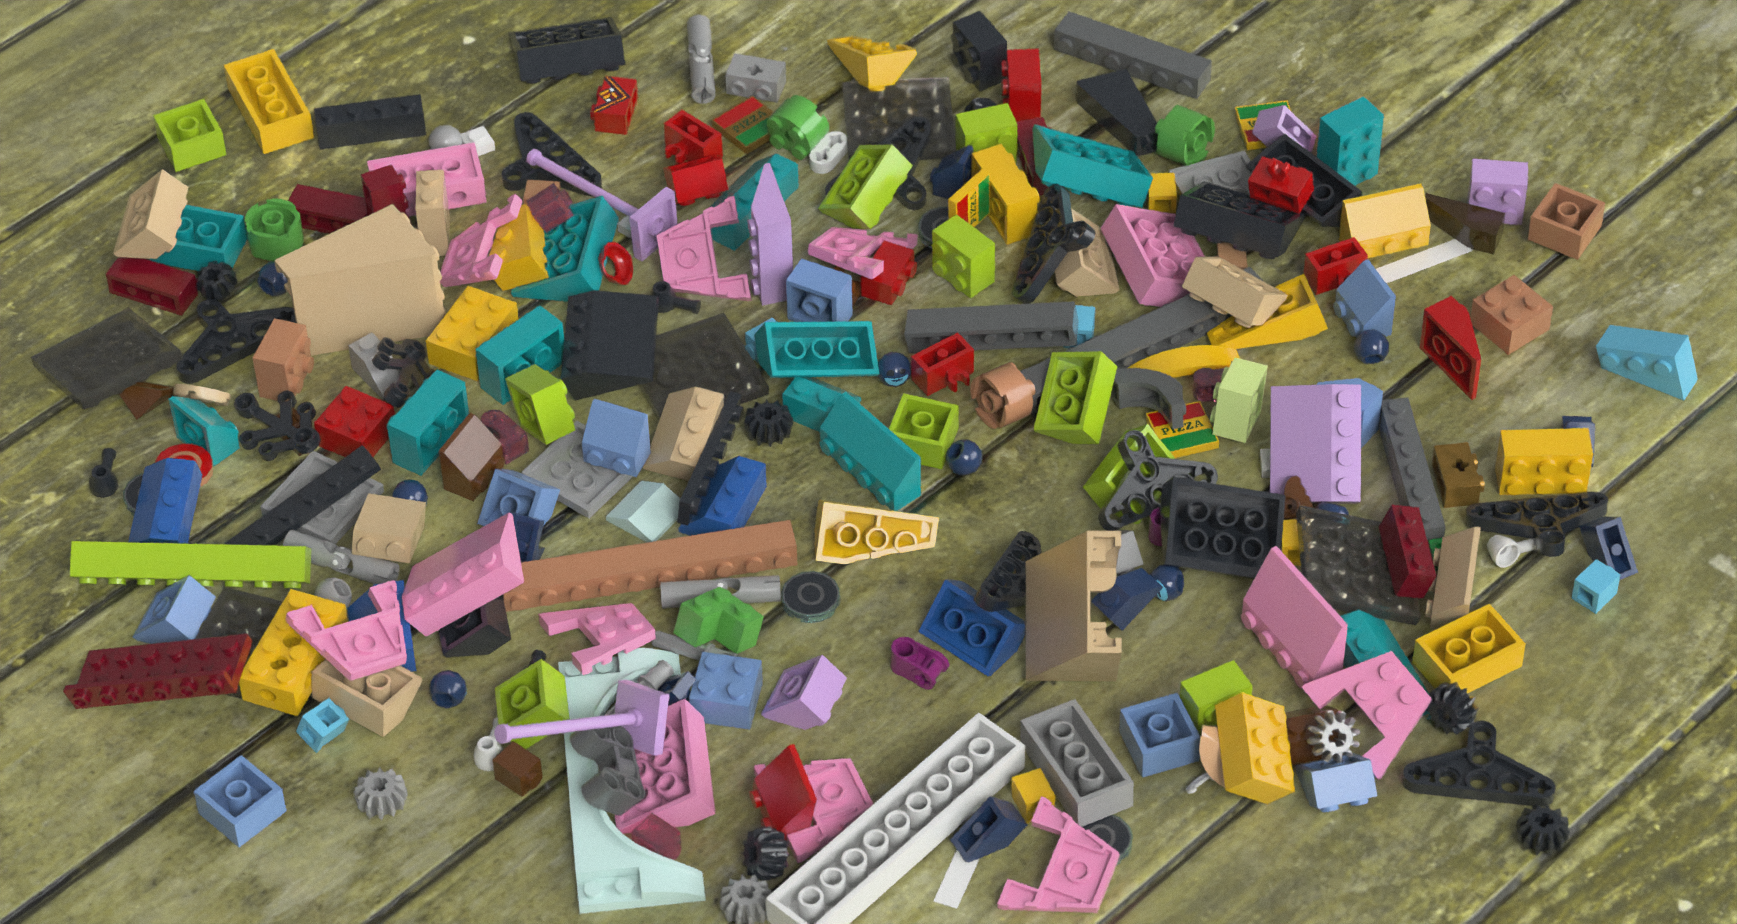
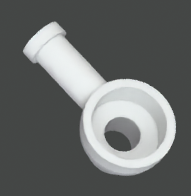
[1487,535,1537,568]
[473,717,503,771]

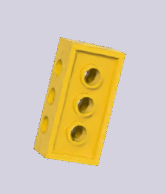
[239,589,348,716]

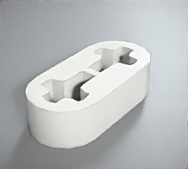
[810,131,848,174]

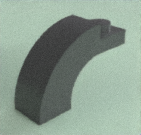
[1110,368,1186,429]

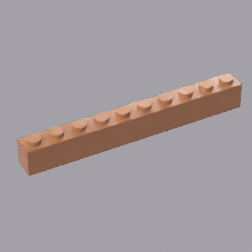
[503,520,798,612]

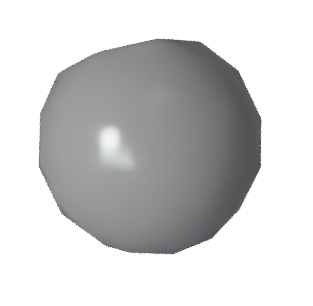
[428,125,462,150]
[314,577,352,609]

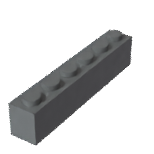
[1054,11,1212,99]
[905,301,1079,353]
[1379,397,1446,541]

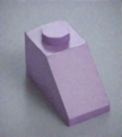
[1252,105,1317,153]

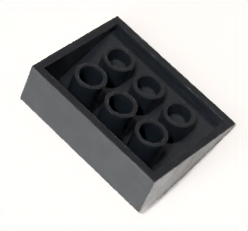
[509,17,626,84]
[1173,181,1306,259]
[561,290,659,401]
[1160,477,1286,579]

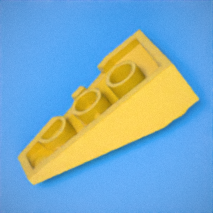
[827,36,917,91]
[1207,274,1328,349]
[814,500,939,564]

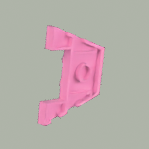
[440,194,522,287]
[656,196,752,301]
[808,227,918,279]
[286,580,407,681]
[539,603,656,675]
[1302,651,1432,780]
[754,758,873,863]
[997,797,1119,913]

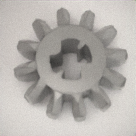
[1307,710,1361,763]
[354,767,408,821]
[720,874,772,924]

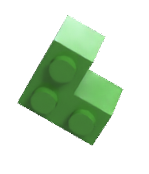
[673,586,764,654]

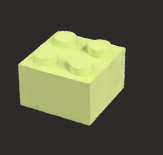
[1210,357,1268,443]

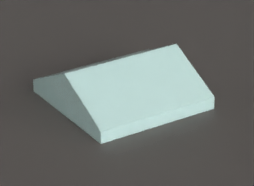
[606,481,680,542]

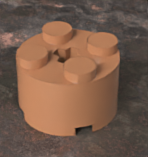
[970,362,1036,429]

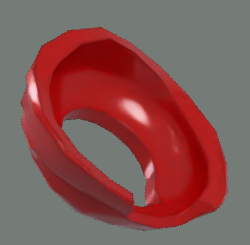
[598,242,633,285]

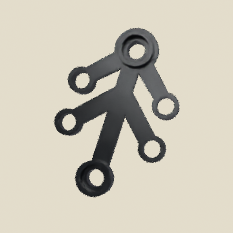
[372,337,436,408]
[234,390,321,461]

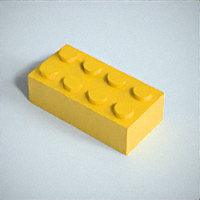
[224,49,314,154]

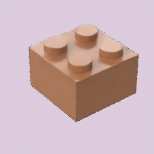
[1528,183,1605,260]
[1470,275,1553,355]
[253,318,314,402]

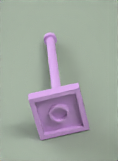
[526,149,678,261]
[495,680,669,756]

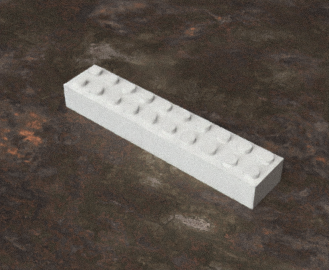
[766,713,1025,924]

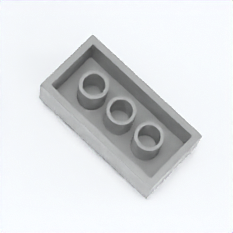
[1020,699,1134,827]

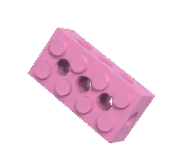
[367,142,487,216]

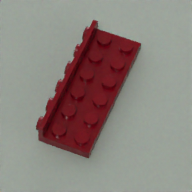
[63,633,253,709]

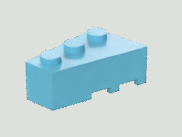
[1596,325,1698,401]

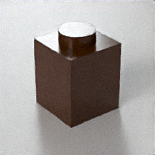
[492,741,543,797]

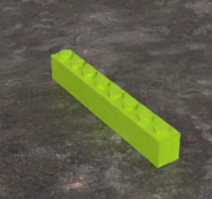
[70,541,312,589]

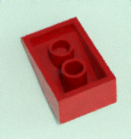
[1420,295,1481,400]
[749,744,817,841]

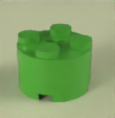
[767,95,829,160]
[1155,105,1215,166]
[245,199,304,261]

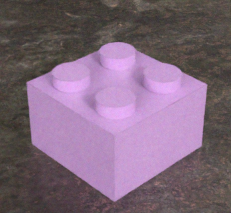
[1467,159,1528,225]

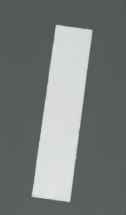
[1376,239,1473,283]
[934,812,980,908]

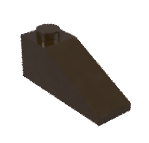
[1425,193,1506,254]

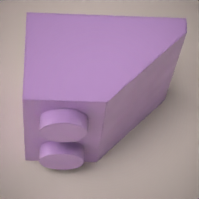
[761,655,847,730]

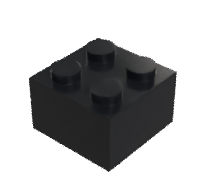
[951,11,1008,92]

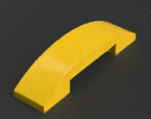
[1128,345,1239,378]

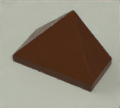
[115,379,174,420]

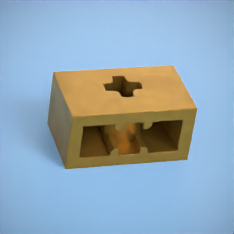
[1431,442,1484,508]

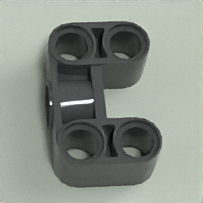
[570,726,645,816]

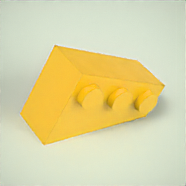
[489,204,549,291]

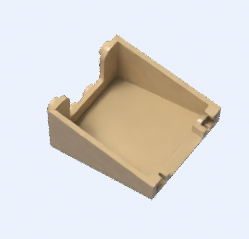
[274,204,446,356]
[1026,531,1122,681]

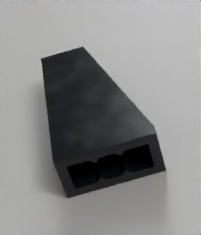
[1076,69,1158,156]

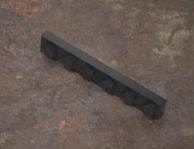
[677,391,744,526]
[224,445,381,546]

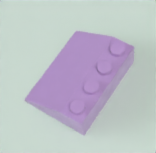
[747,163,793,306]
[1270,384,1361,504]

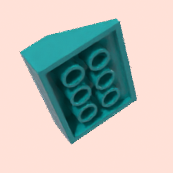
[1033,124,1153,208]
[511,196,619,302]

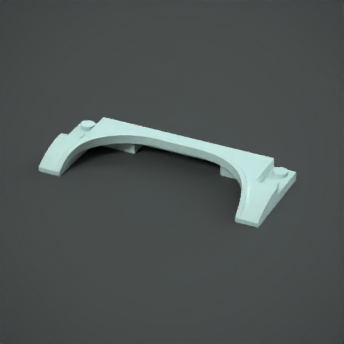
[558,648,705,914]

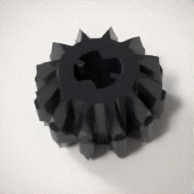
[744,399,793,448]
[1426,681,1479,735]
[1516,803,1570,857]
[741,827,790,881]

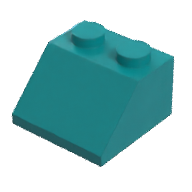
[782,377,861,432]
[169,396,240,467]

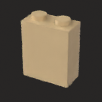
[415,170,450,256]
[352,493,426,563]

